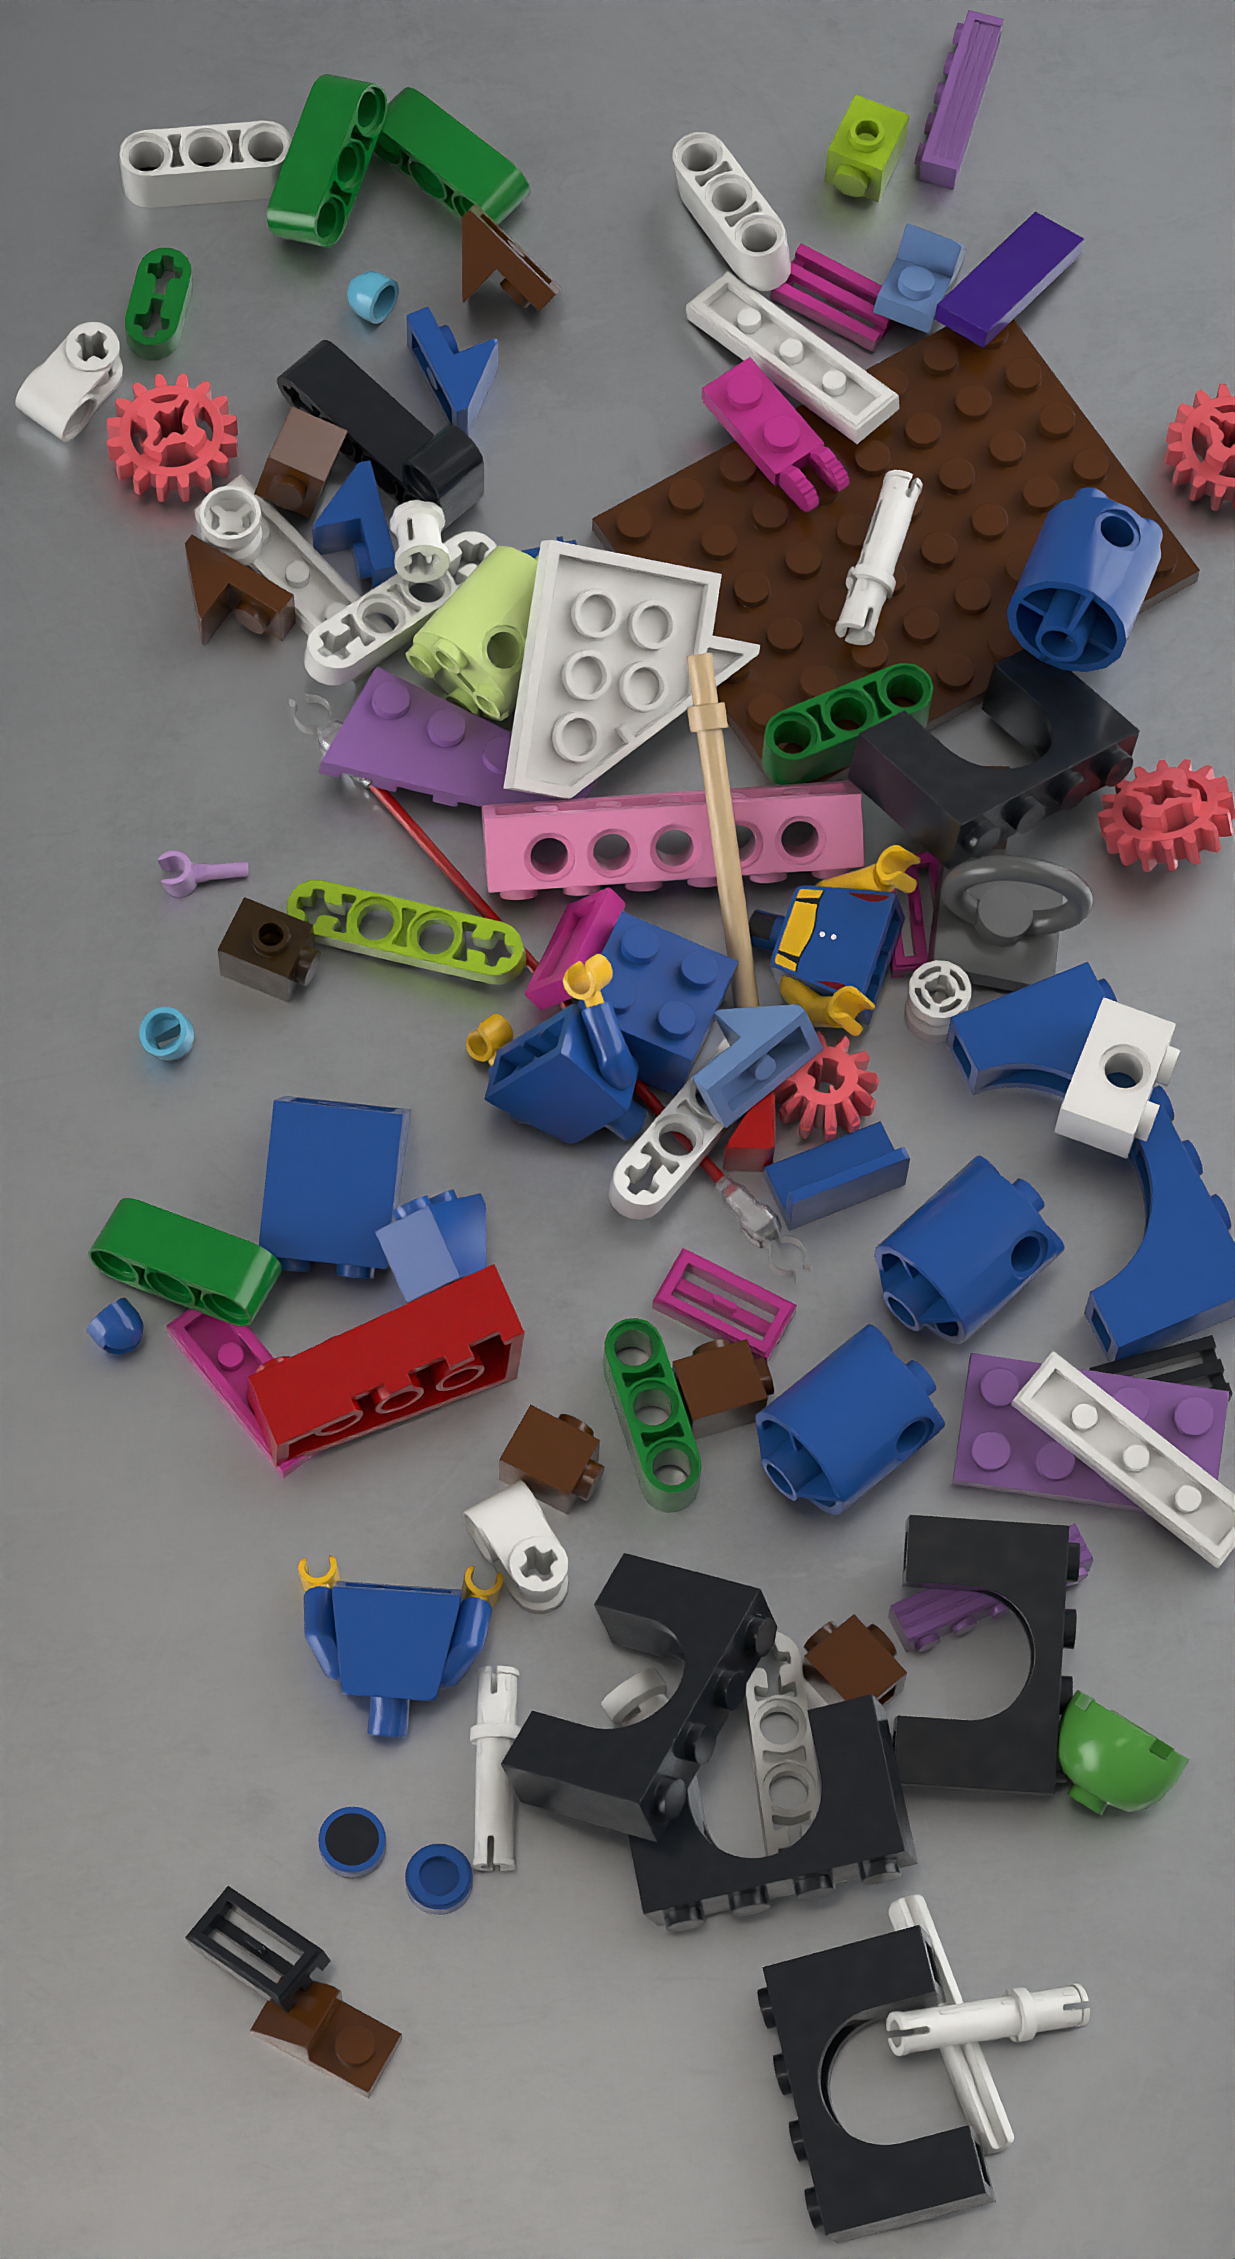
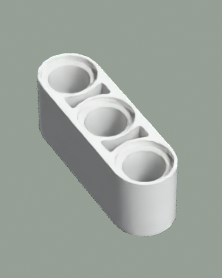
[119,121,292,208]
[672,132,791,291]

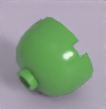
[1057,1689,1190,1815]

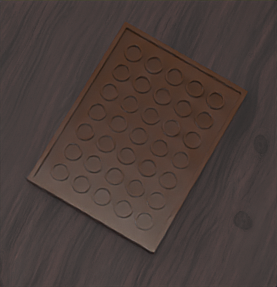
[592,319,1200,785]

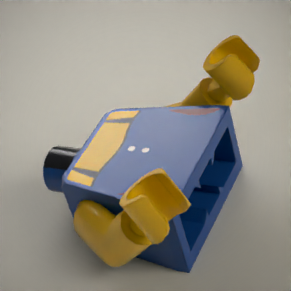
[748,845,921,1036]

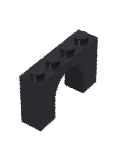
[847,649,1140,870]
[892,1515,1080,1797]
[501,1553,778,1842]
[628,1694,918,1932]
[757,1925,996,2244]

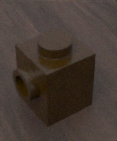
[218,897,321,1003]

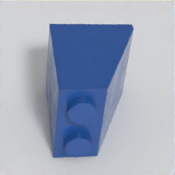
[259,1096,411,1279]

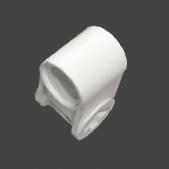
[15,322,124,442]
[462,1480,569,1614]

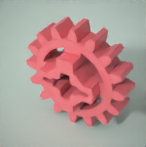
[106,373,238,502]
[1165,384,1235,511]
[1098,759,1235,872]

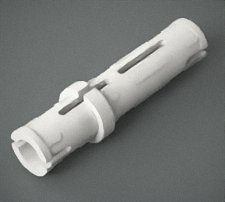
[835,470,923,645]
[470,1665,521,1872]
[886,1983,1090,2056]

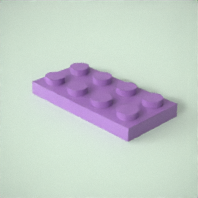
[952,1353,1229,1514]

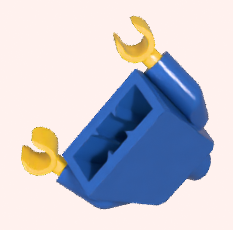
[466,954,647,1143]
[298,1555,503,1737]

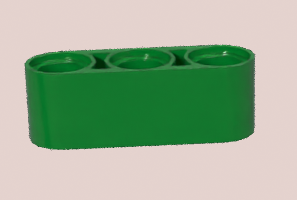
[267,74,387,248]
[374,87,531,225]
[761,663,933,785]
[88,1198,282,1327]
[603,1318,702,1513]

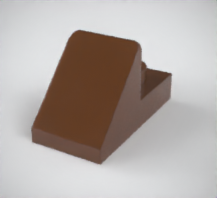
[461,204,561,312]
[185,534,296,645]
[250,1976,402,2099]

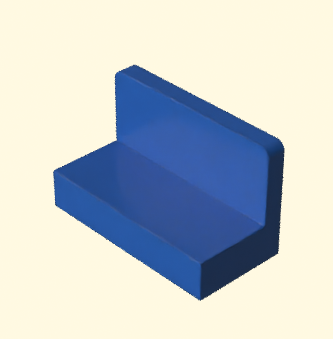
[763,1121,910,1231]

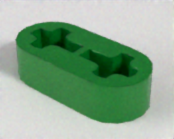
[125,248,193,360]

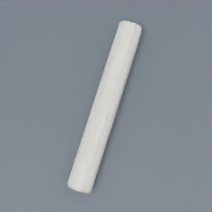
[889,1894,1014,2155]

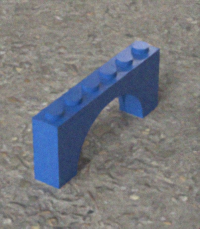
[946,962,1235,1362]

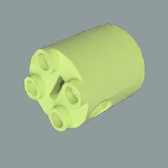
[406,546,539,721]

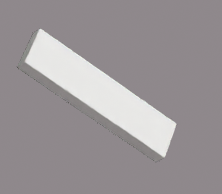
[686,271,900,444]
[195,474,401,683]
[1011,1351,1235,1569]

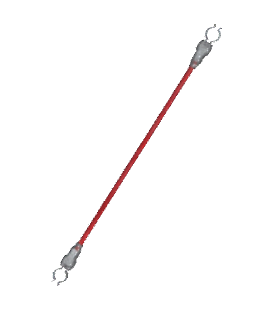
[289,687,812,1284]

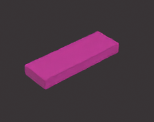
[166,1309,319,1478]

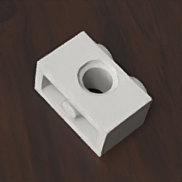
[1054,997,1181,1159]

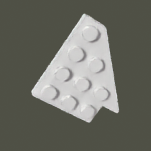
[504,540,760,799]

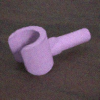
[158,850,249,898]

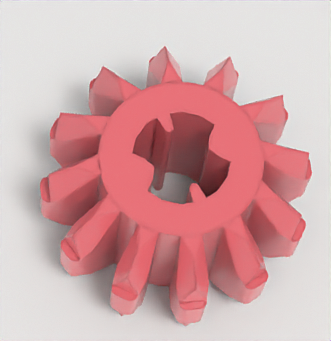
[772,1031,879,1142]

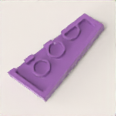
[319,666,597,807]

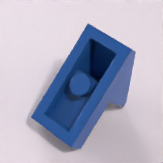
[406,307,498,436]
[312,460,397,589]

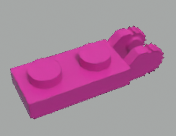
[701,357,850,512]

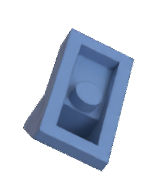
[873,223,967,334]
[692,1004,824,1128]

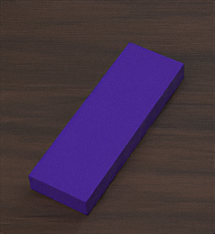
[934,211,1085,348]

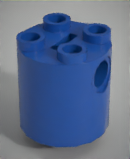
[1007,487,1163,672]
[874,1155,1065,1344]
[755,1324,945,1516]

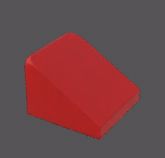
[723,1091,776,1172]

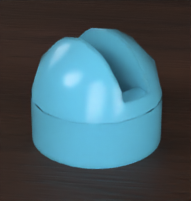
[347,271,399,324]
[139,1006,195,1061]

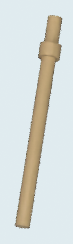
[687,653,760,1008]

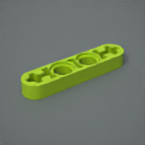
[286,880,527,985]

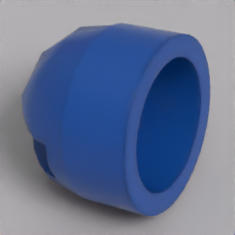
[86,1298,144,1355]

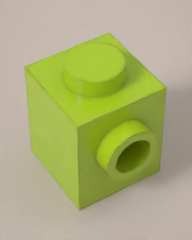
[824,94,910,202]

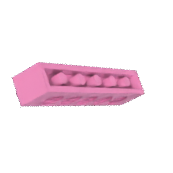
[481,780,865,900]

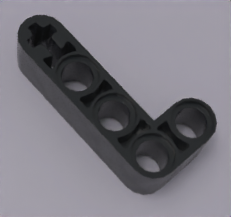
[277,340,484,533]

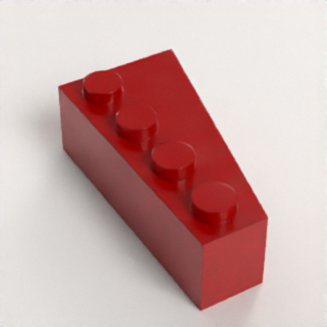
[247,1264,525,1468]

